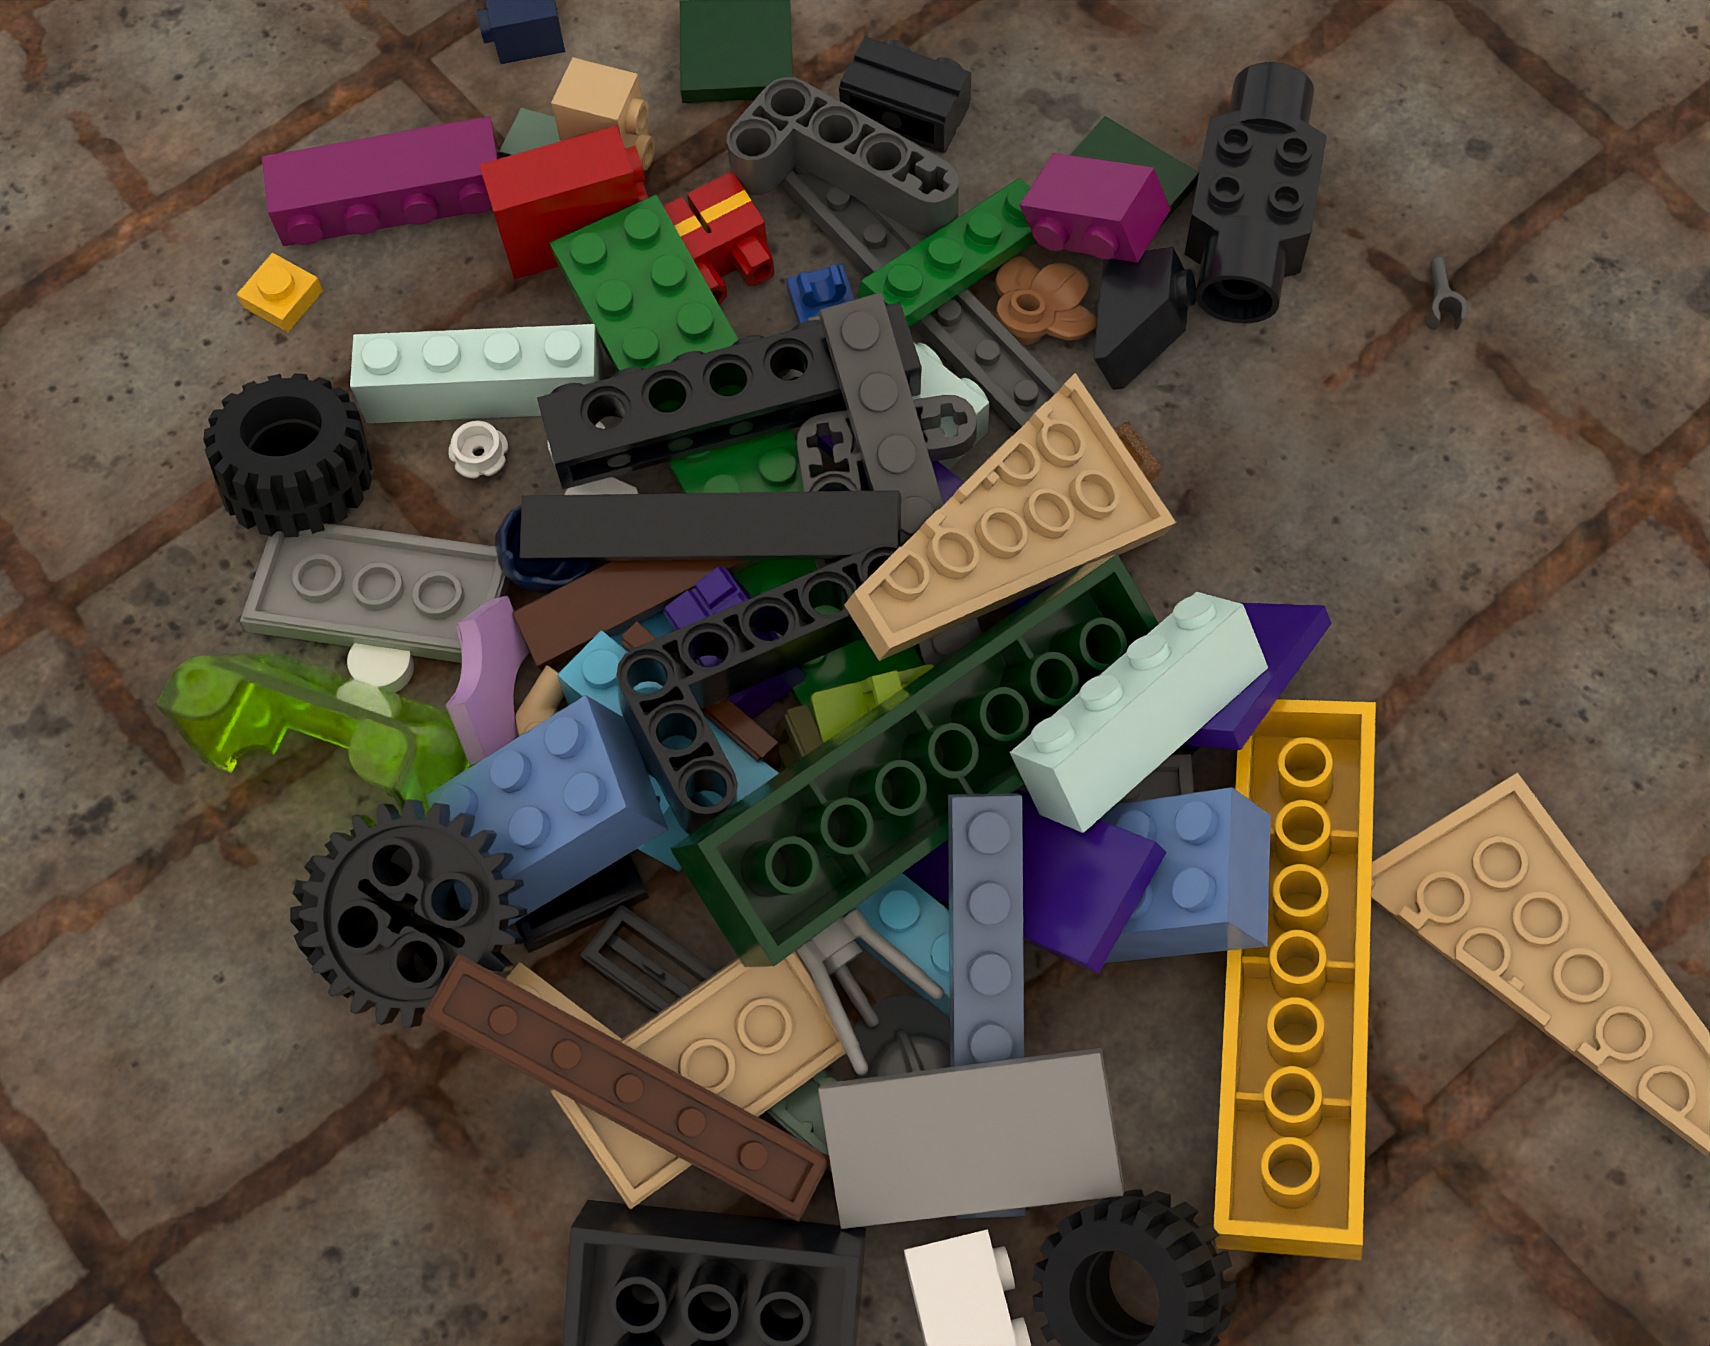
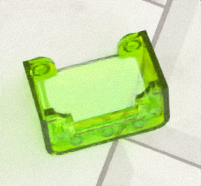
[156,652,470,816]

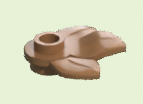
[995,256,1098,345]

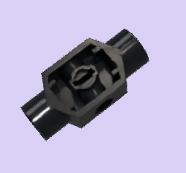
[1184,62,1327,323]

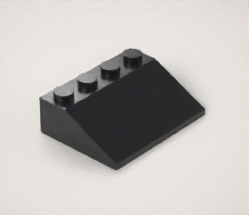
[563,1200,866,1346]

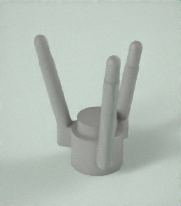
[796,908,944,1075]

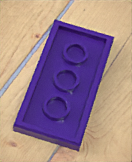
[903,789,1167,974]

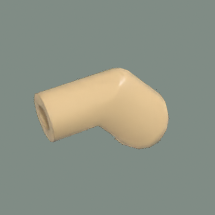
[515,665,564,736]

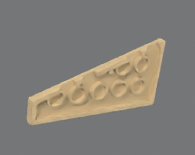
[844,373,1176,661]
[1371,772,1710,1157]

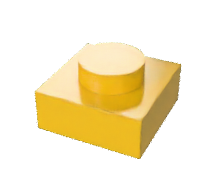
[236,253,324,333]

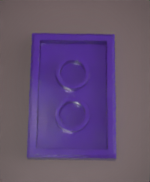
[1183,602,1332,750]

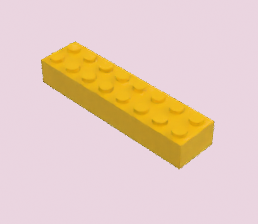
[1214,699,1376,1260]

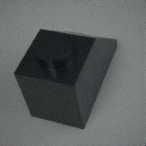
[1094,247,1196,390]

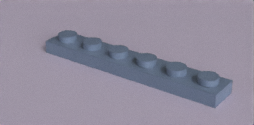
[948,793,1025,1219]

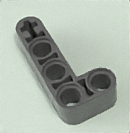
[727,77,959,237]

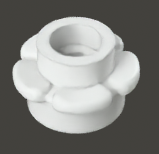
[449,421,508,479]

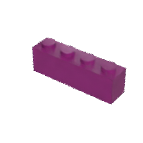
[262,116,501,246]

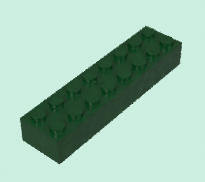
[670,554,1159,967]

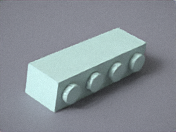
[350,324,604,423]
[1010,592,1268,833]

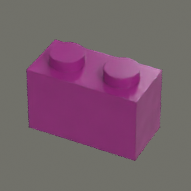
[1019,153,1171,263]

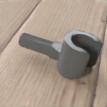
[1425,257,1468,330]

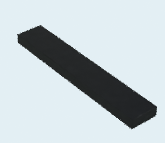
[520,490,901,562]

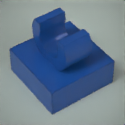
[786,264,855,324]

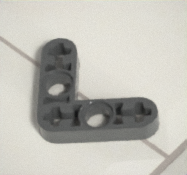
[797,395,977,570]

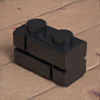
[839,36,971,153]

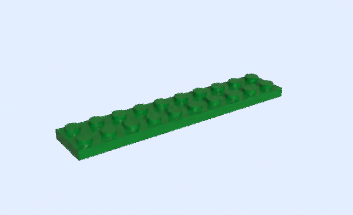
[550,195,924,722]

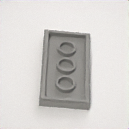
[240,523,510,663]
[818,1048,1125,1229]

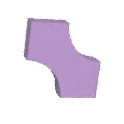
[446,596,530,765]

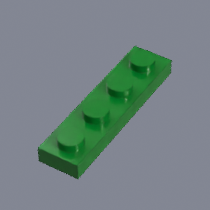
[857,178,1036,327]

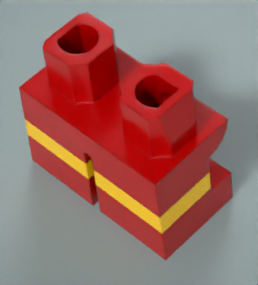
[663,171,775,305]

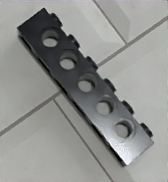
[537,302,922,490]

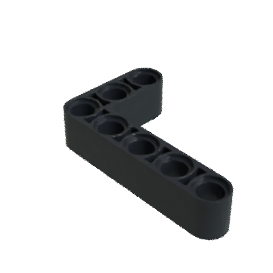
[616,543,899,835]

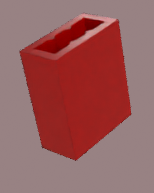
[479,125,648,279]

